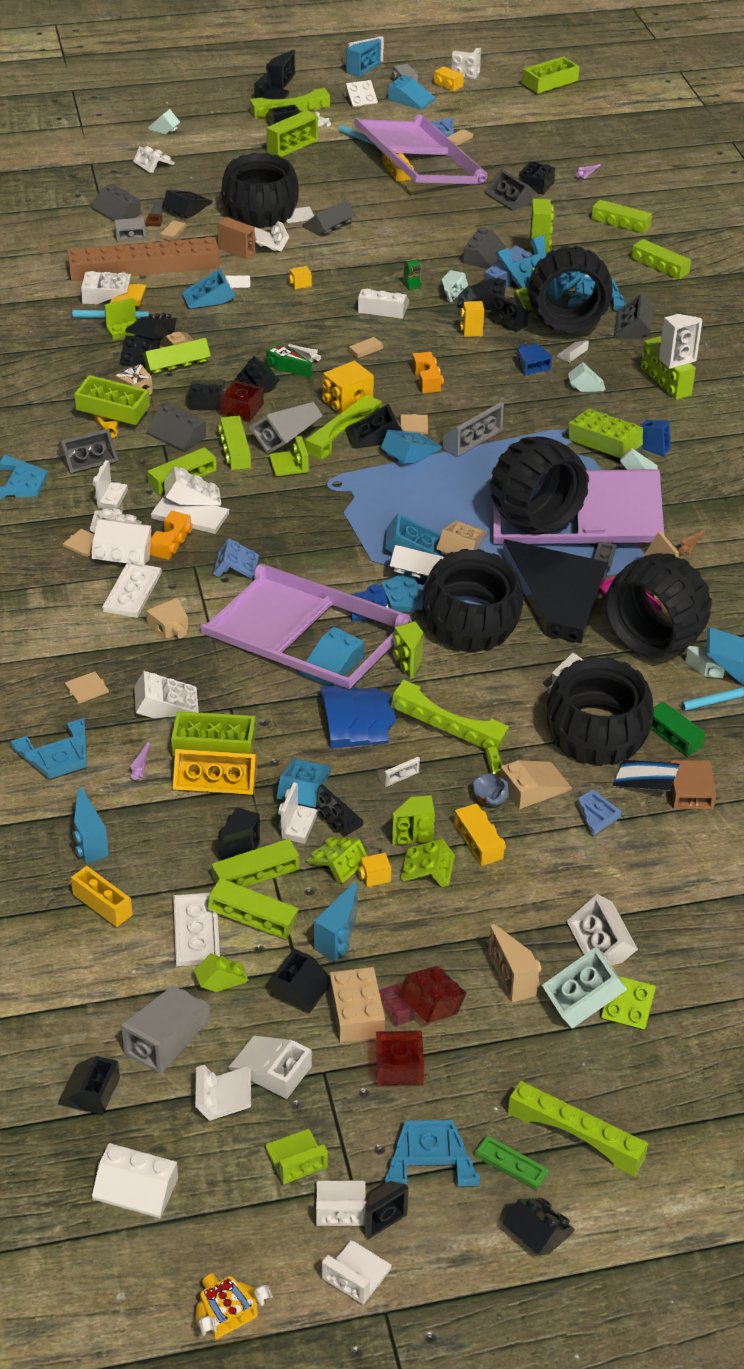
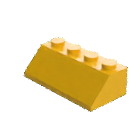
[173,749,258,795]

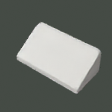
[226,276,250,288]
[557,340,589,363]
[379,757,420,787]

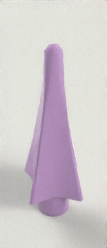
[576,164,601,179]
[130,742,150,780]

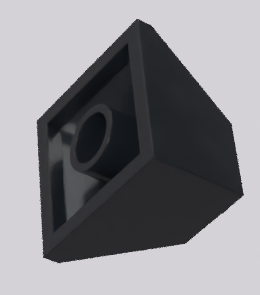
[365,1181,409,1240]

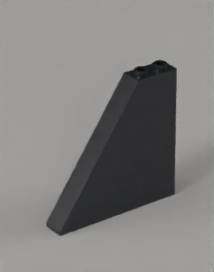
[502,539,609,644]

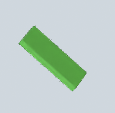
[475,1135,549,1191]

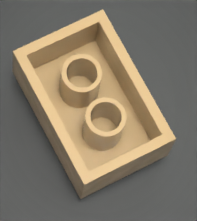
[330,967,385,1042]

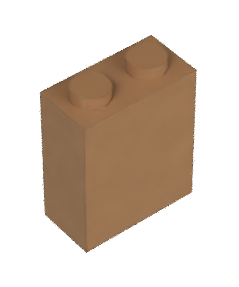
[217,217,255,260]
[670,760,716,809]

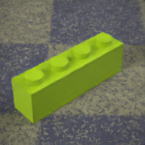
[591,199,652,234]
[631,239,691,279]
[142,338,211,374]
[218,416,251,470]
[147,447,217,495]
[211,839,300,887]
[208,878,299,940]

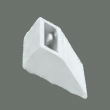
[81,271,131,304]
[164,466,221,506]
[134,671,199,718]
[228,1036,312,1099]

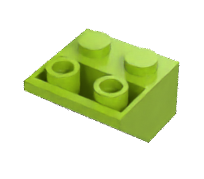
[392,621,423,678]
[392,795,435,845]

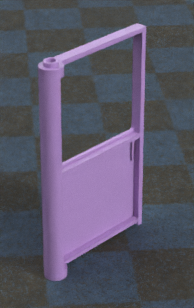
[354,114,488,184]
[491,469,664,544]
[200,563,412,689]

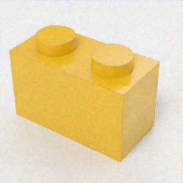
[433,66,464,92]
[460,301,484,337]

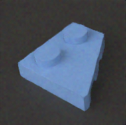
[431,117,454,137]
[578,789,622,836]

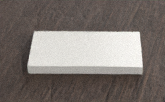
[151,495,229,534]
[103,563,162,618]
[173,893,220,966]

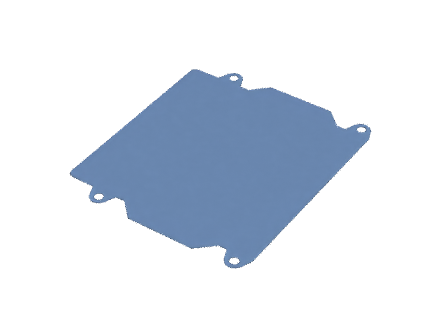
[327,429,644,612]

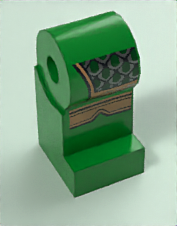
[403,259,422,291]

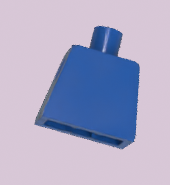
[516,344,552,376]
[641,420,671,456]

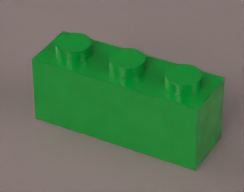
[650,701,706,757]

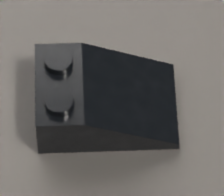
[266,50,295,89]
[162,190,212,218]
[458,278,506,311]
[189,380,225,411]
[346,404,403,448]

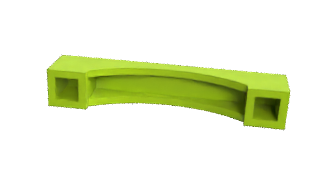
[250,88,330,119]
[305,394,382,460]
[391,679,509,751]
[508,1081,648,1177]

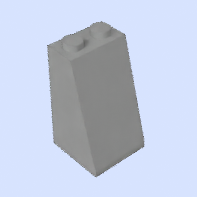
[249,402,323,454]
[121,986,210,1074]

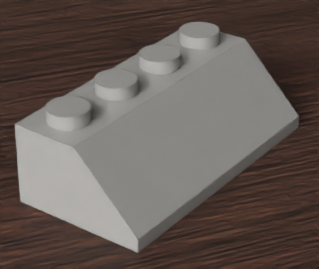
[443,402,504,457]

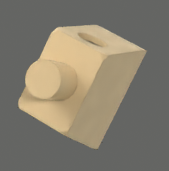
[146,598,188,638]

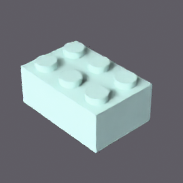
[542,946,627,1029]

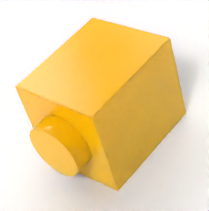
[288,266,312,289]
[358,853,391,887]

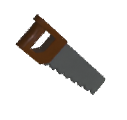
[146,201,164,226]

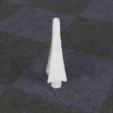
[288,344,321,362]

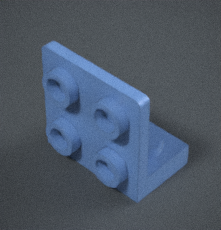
[213,538,259,579]

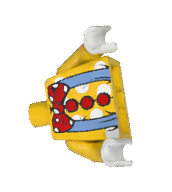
[195,1274,273,1340]

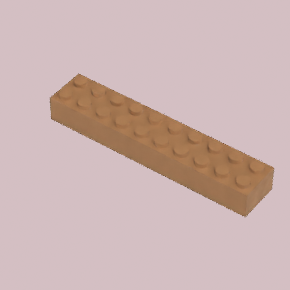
[67,237,220,281]

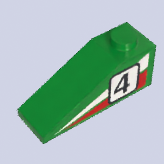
[266,343,312,377]

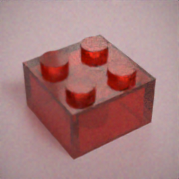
[220,381,264,421]
[398,966,467,1023]
[375,1031,424,1086]

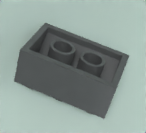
[485,169,537,210]
[91,184,141,222]
[302,200,356,235]
[463,227,506,269]
[615,294,653,339]
[147,403,206,452]
[58,429,119,474]

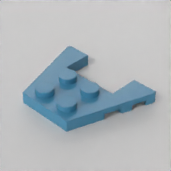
[495,235,546,289]
[568,277,627,311]
[0,455,48,499]
[381,572,428,613]
[10,718,87,779]
[385,1120,480,1186]

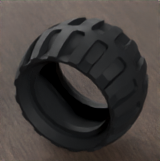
[221,153,299,228]
[528,246,613,333]
[489,436,589,534]
[422,549,523,652]
[604,553,712,658]
[547,657,654,766]

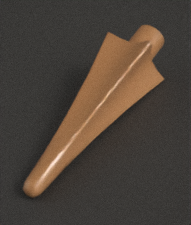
[679,529,705,555]

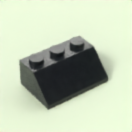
[125,313,177,339]

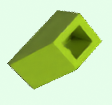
[194,953,248,992]

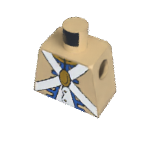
[115,364,153,396]

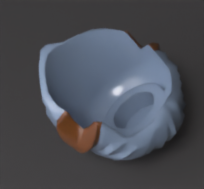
[473,773,509,807]

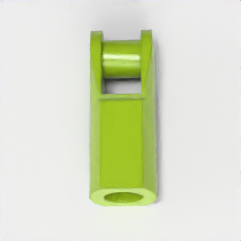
[485,747,503,777]

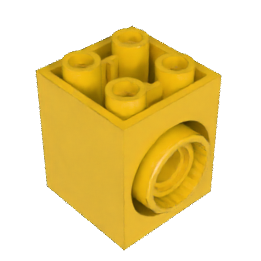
[322,360,374,414]

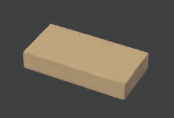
[447,129,473,146]
[160,220,186,241]
[349,337,383,358]

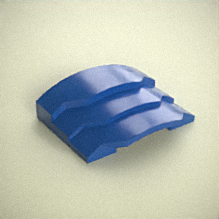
[320,685,396,749]

